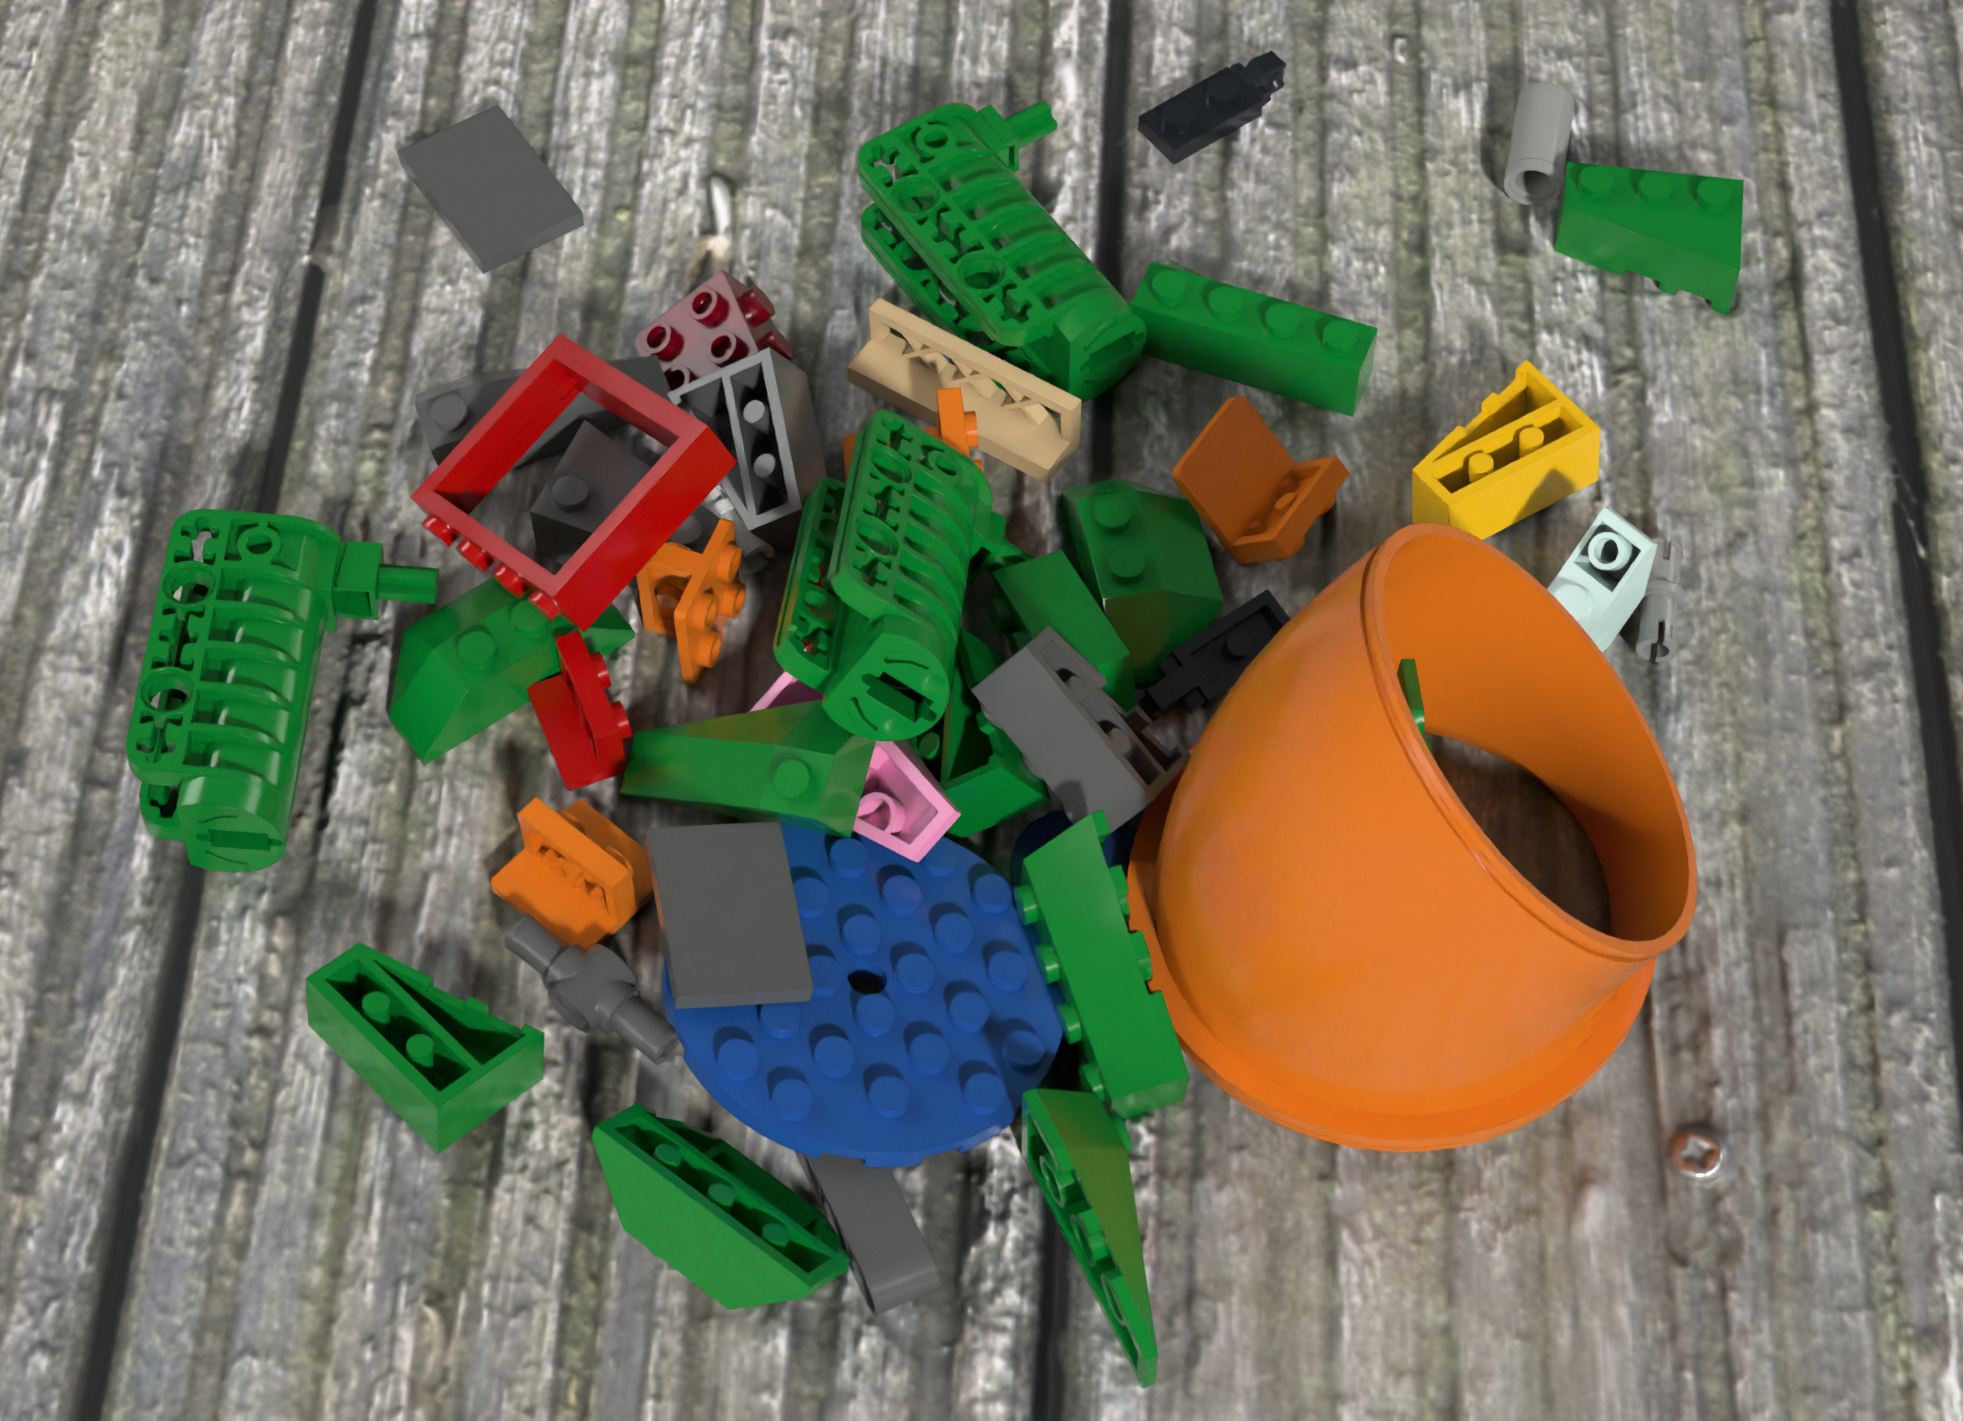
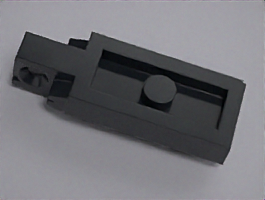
[1138,50,1286,164]
[1137,589,1291,722]

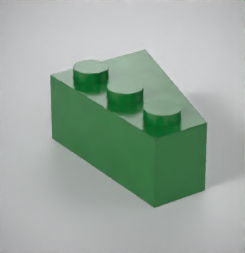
[1555,161,1744,315]
[987,550,1137,712]
[906,626,1051,842]
[305,942,545,1154]

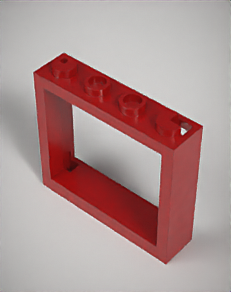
[410,334,737,632]

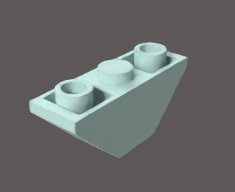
[1547,507,1658,652]

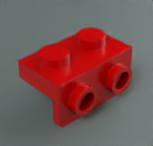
[527,631,632,791]

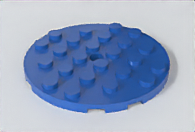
[661,823,1066,1168]

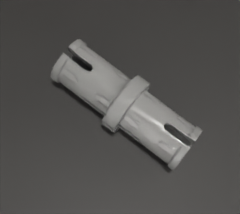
[1636,537,1685,662]

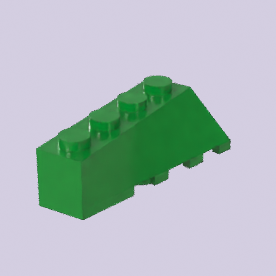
[1131,258,1378,417]
[1013,810,1189,1120]

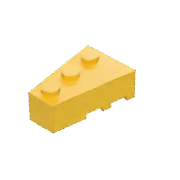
[1412,359,1601,540]

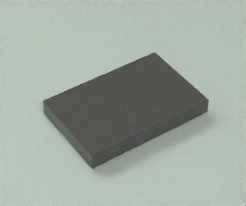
[398,104,584,274]
[645,821,814,1009]

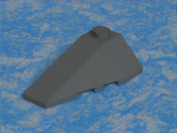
[415,355,672,468]

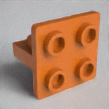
[636,518,746,686]
[490,797,655,951]

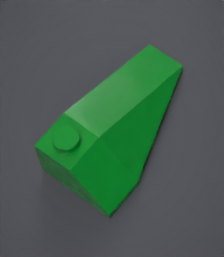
[619,699,876,838]
[1021,1088,1158,1389]

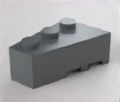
[667,347,835,555]
[530,420,720,589]
[971,626,1191,837]

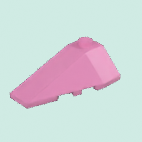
[749,647,962,863]

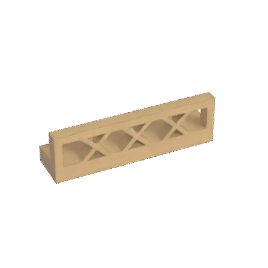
[847,297,1082,485]

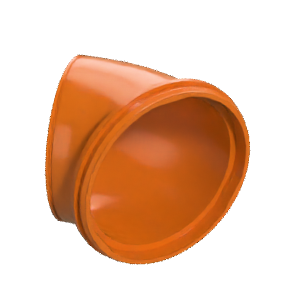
[1126,522,1698,1152]

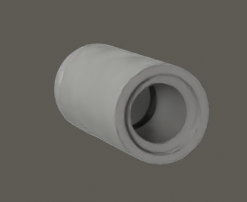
[1503,82,1574,206]

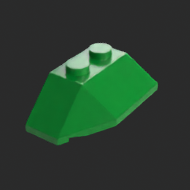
[1061,478,1224,690]
[388,577,635,766]
[591,1102,851,1310]

